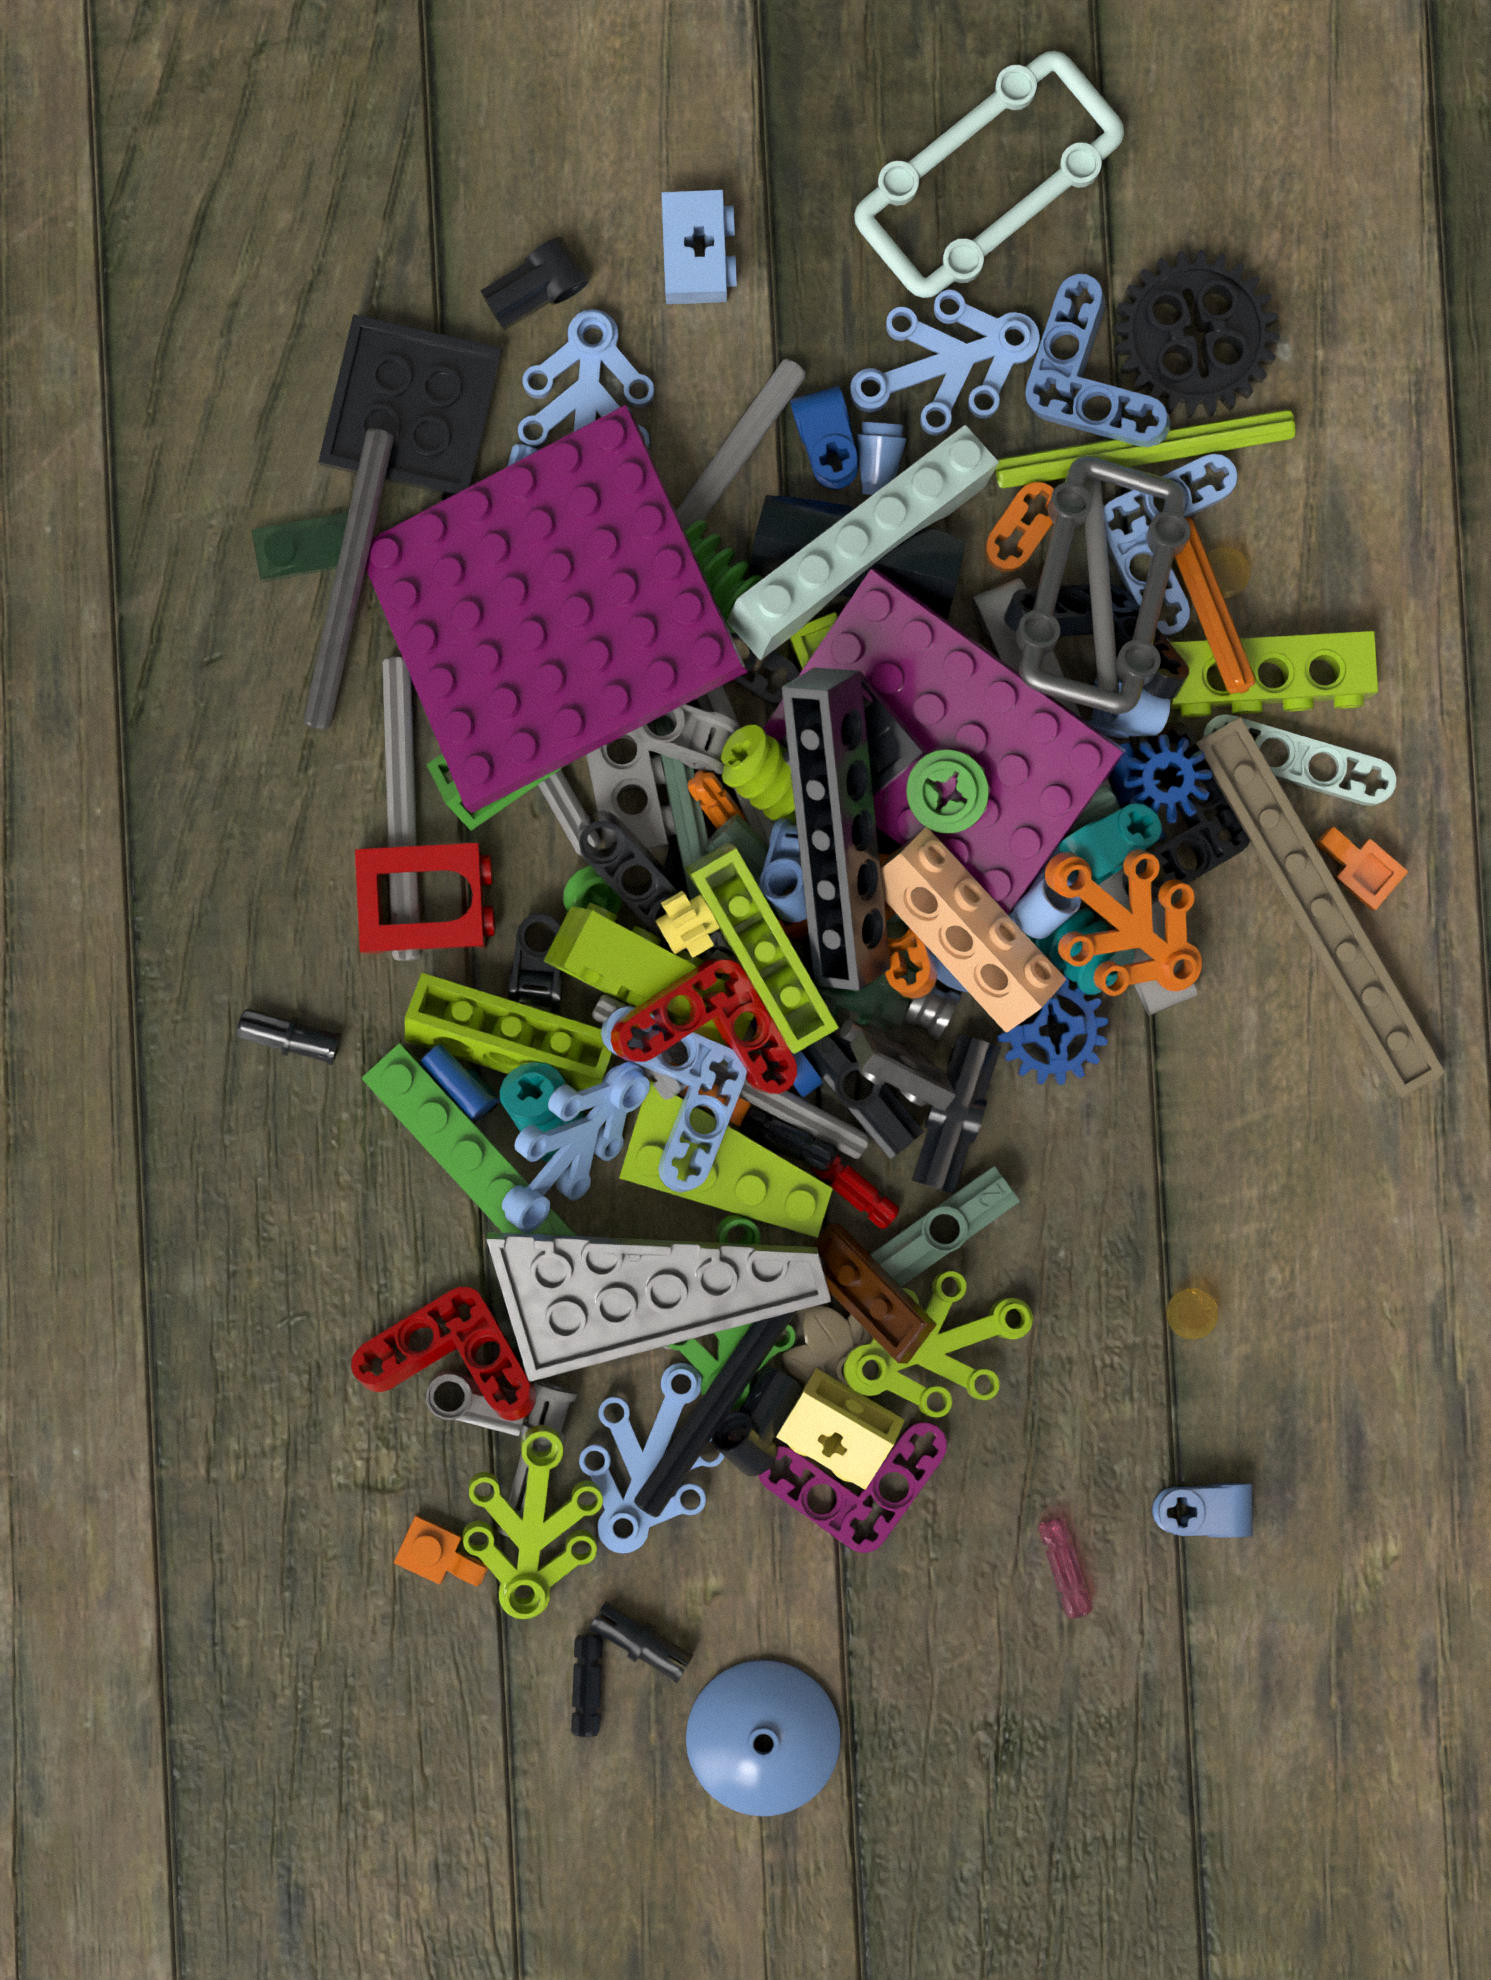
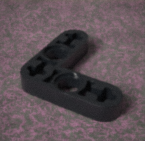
[1004,584,1189,699]
[1123,722,1250,904]

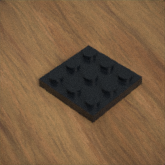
[318,314,503,496]

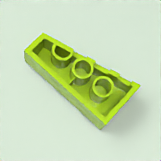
[619,1079,833,1238]

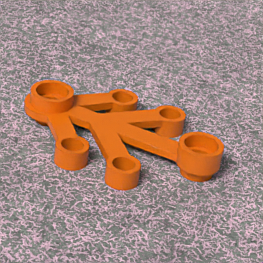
[1045,849,1202,996]

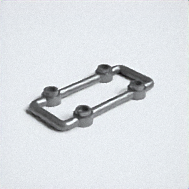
[1015,456,1191,714]

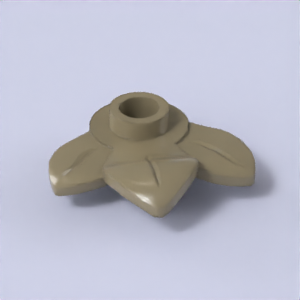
[782,1305,877,1387]

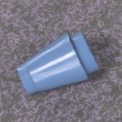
[856,422,907,495]

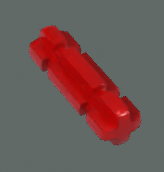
[810,1156,899,1229]

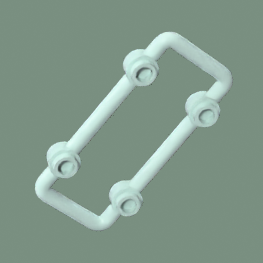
[854,51,1124,298]

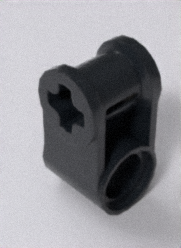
[508,914,564,1013]

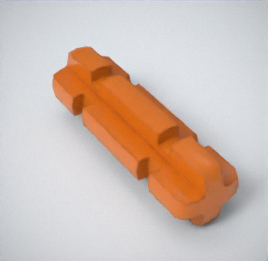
[688,770,748,829]

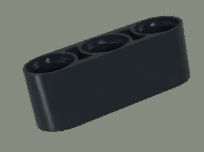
[578,810,690,941]

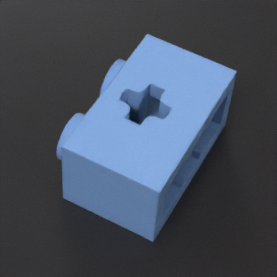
[661,190,737,304]

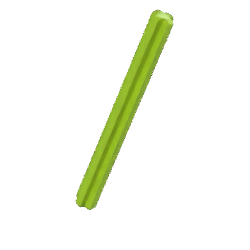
[995,409,1296,489]

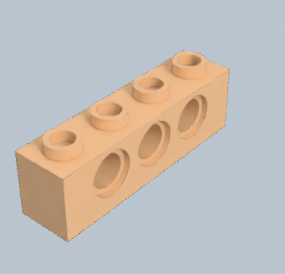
[880,827,1067,1033]

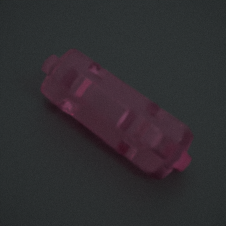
[1038,1517,1093,1619]

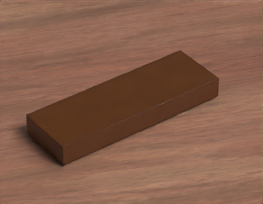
[812,1223,937,1364]

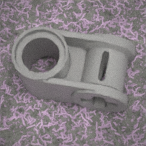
[634,704,738,775]

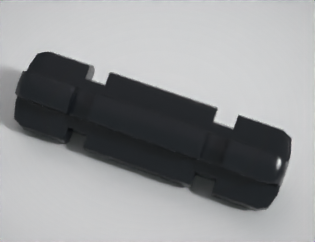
[740,1109,837,1171]
[571,1634,603,1737]

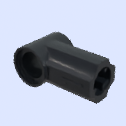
[480,236,590,331]
[712,1366,803,1477]

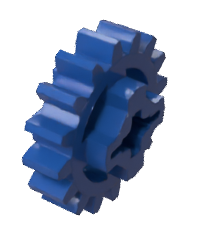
[997,975,1109,1085]

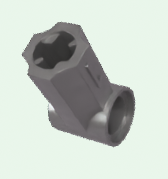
[426,1369,524,1436]

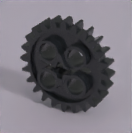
[1112,250,1280,418]

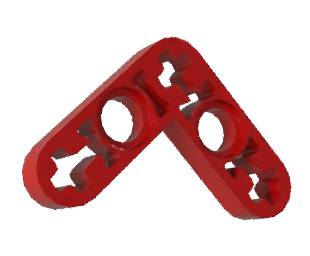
[610,959,797,1094]
[351,1287,537,1421]

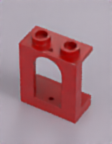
[355,843,495,955]

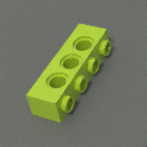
[1170,631,1378,717]
[684,842,839,1054]
[405,973,615,1092]

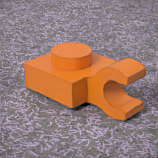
[1314,827,1409,911]
[393,1515,489,1587]

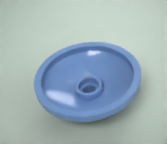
[686,1659,840,1816]

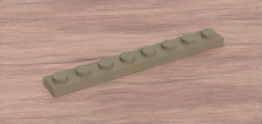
[1194,717,1445,1098]

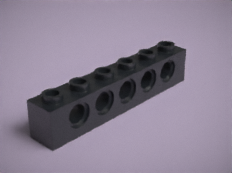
[782,667,890,991]

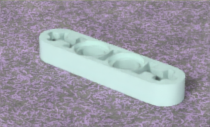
[1201,714,1396,806]

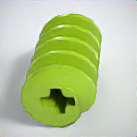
[721,725,797,824]

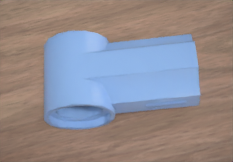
[1013,848,1081,939]

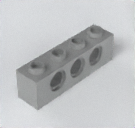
[586,721,676,852]

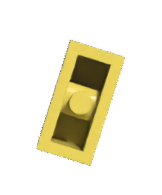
[776,1368,905,1490]

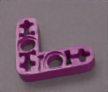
[758,1421,947,1553]

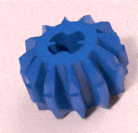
[1123,735,1212,823]

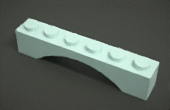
[727,425,999,660]

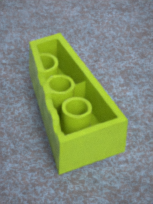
[544,903,754,1047]

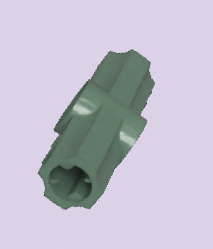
[870,1165,1020,1287]

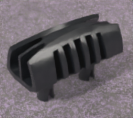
[748,495,966,628]

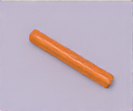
[1174,517,1256,694]

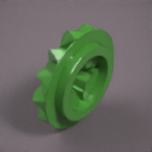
[907,749,991,833]

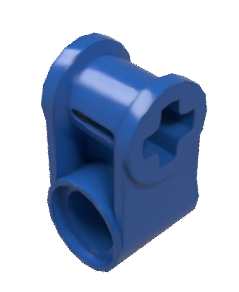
[790,385,858,490]

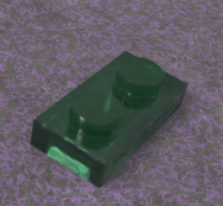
[251,512,349,583]

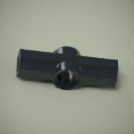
[801,1028,925,1160]
[911,1034,1001,1194]

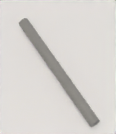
[1084,477,1120,693]

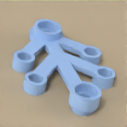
[850,290,1040,436]
[518,309,654,449]
[502,1062,650,1233]
[579,1362,724,1553]

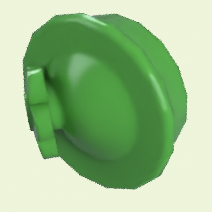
[563,865,622,915]

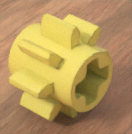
[655,891,720,958]

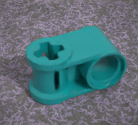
[1057,803,1161,885]

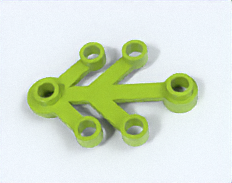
[843,1271,1033,1418]
[463,1425,603,1619]

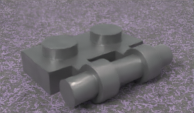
[840,1019,956,1111]

